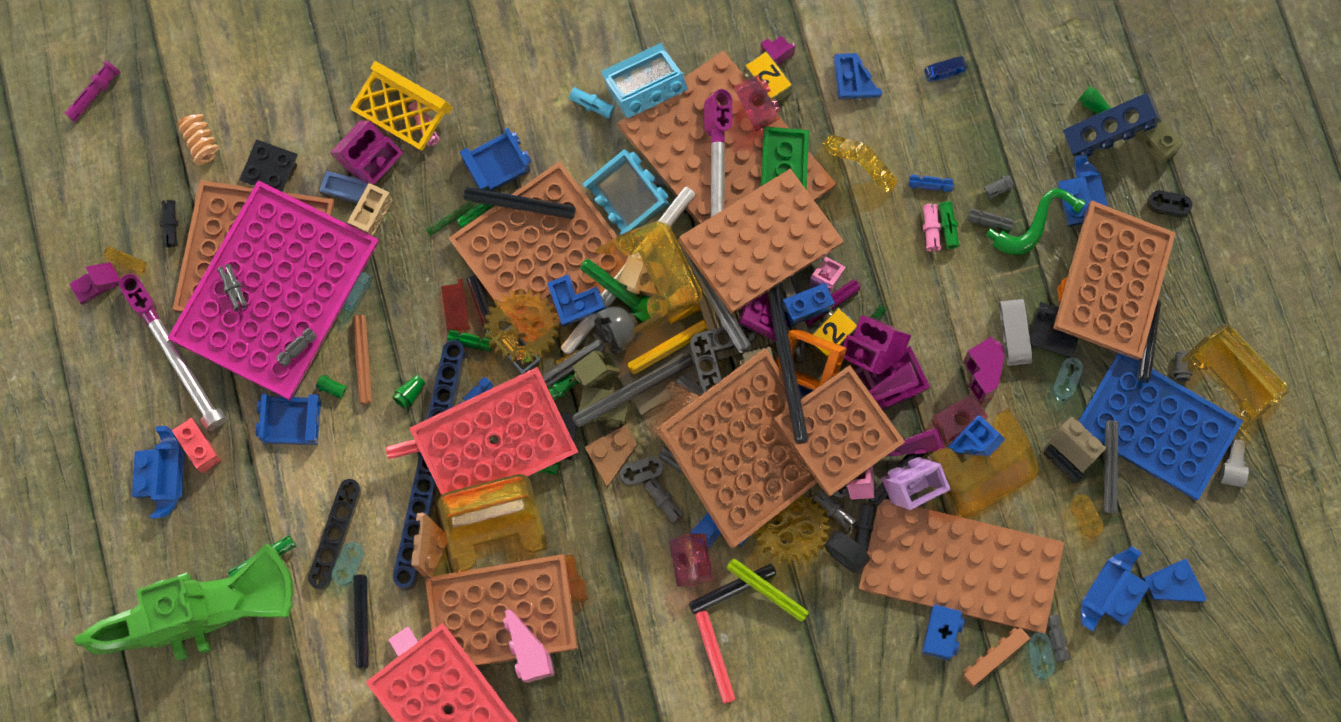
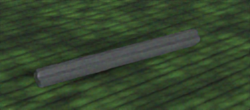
[676,241,750,353]
[573,353,693,427]

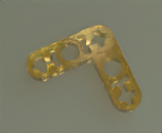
[822,135,898,192]

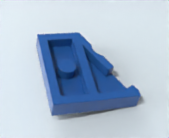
[833,53,882,99]
[948,415,1005,456]
[1142,559,1207,603]

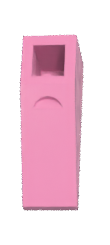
[504,609,555,683]

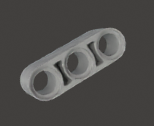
[999,299,1032,366]

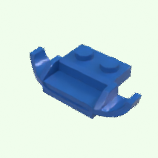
[1057,155,1108,227]
[132,426,185,518]
[1081,546,1150,631]

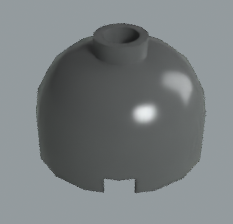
[594,307,637,354]

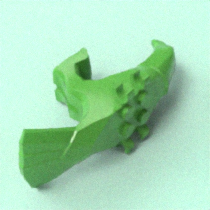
[74,544,294,661]

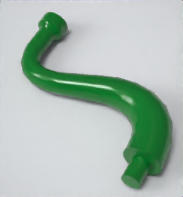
[985,188,1086,255]

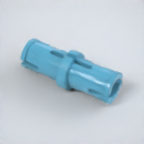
[569,87,615,119]

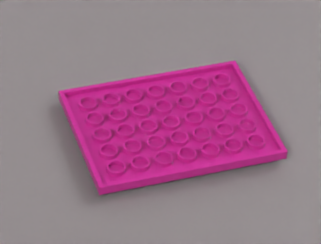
[168,181,379,401]

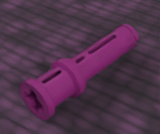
[64,60,121,122]

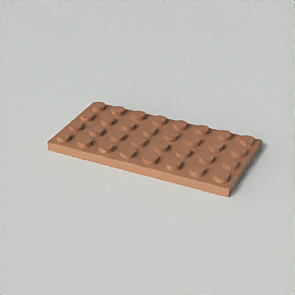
[858,499,1064,635]

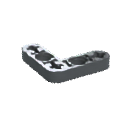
[689,323,756,394]

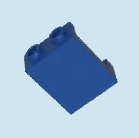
[460,127,532,191]
[255,393,321,445]

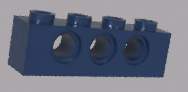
[1063,93,1162,158]

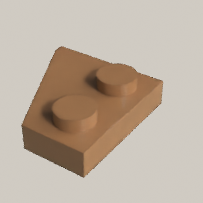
[585,425,637,487]
[411,513,449,578]

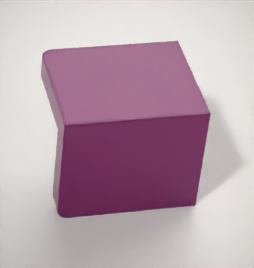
[760,36,796,65]

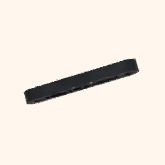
[308,479,361,590]

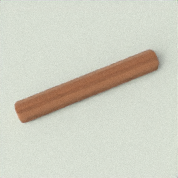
[353,315,372,405]

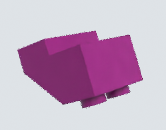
[330,121,403,185]
[843,315,912,374]
[963,336,1005,405]

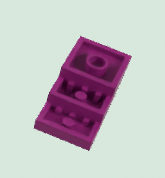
[854,346,932,411]

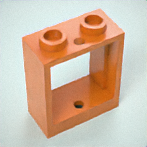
[775,328,847,390]

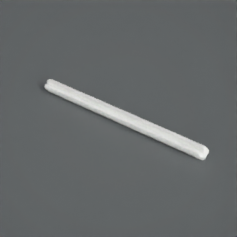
[561,187,695,355]

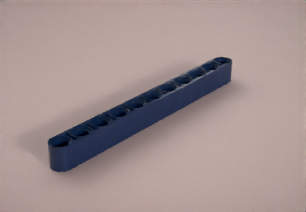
[393,340,466,591]

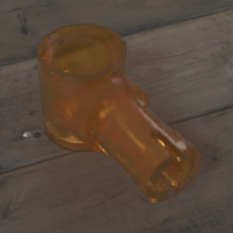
[566,555,588,602]

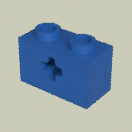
[782,283,835,328]
[921,604,965,661]

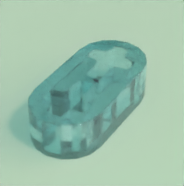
[342,272,373,314]
[1052,357,1083,401]
[332,542,365,586]
[1028,632,1055,679]

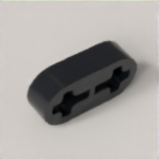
[1148,190,1193,217]

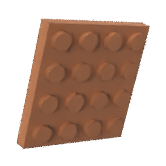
[773,365,905,497]

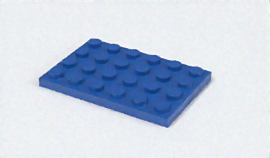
[1078,353,1243,501]

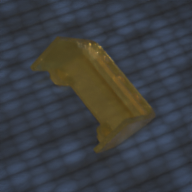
[595,221,702,333]
[1181,324,1289,430]

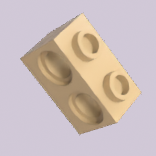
[348,183,392,236]
[619,256,674,298]

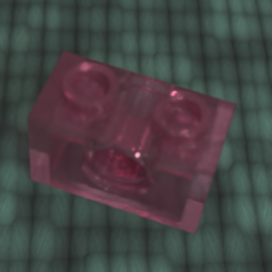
[734,75,781,131]
[931,393,988,444]
[669,533,713,587]

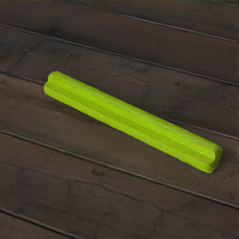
[727,559,808,622]

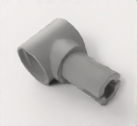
[1220,440,1249,488]

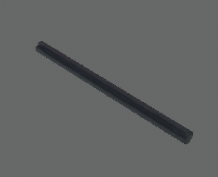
[767,285,808,445]

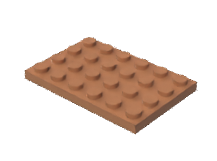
[678,169,844,314]
[1054,201,1176,360]
[425,554,578,666]

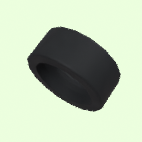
[824,531,871,574]

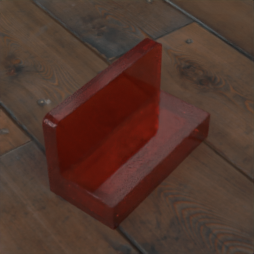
[441,278,471,332]

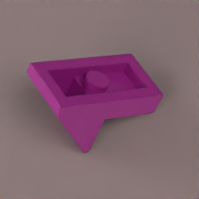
[69,262,120,305]

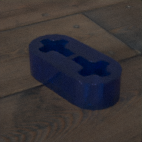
[924,57,968,82]

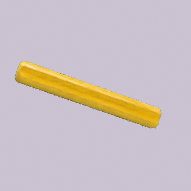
[627,320,708,375]

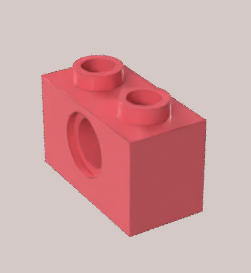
[172,418,221,474]

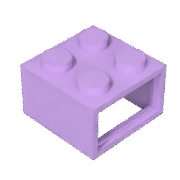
[881,457,950,510]

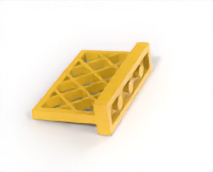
[350,61,453,151]

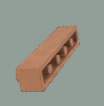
[963,627,1030,687]

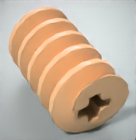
[177,114,219,165]

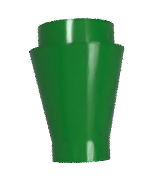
[1078,86,1112,114]
[392,375,426,409]

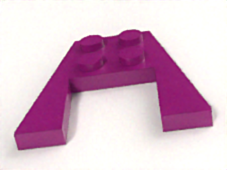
[869,362,945,456]

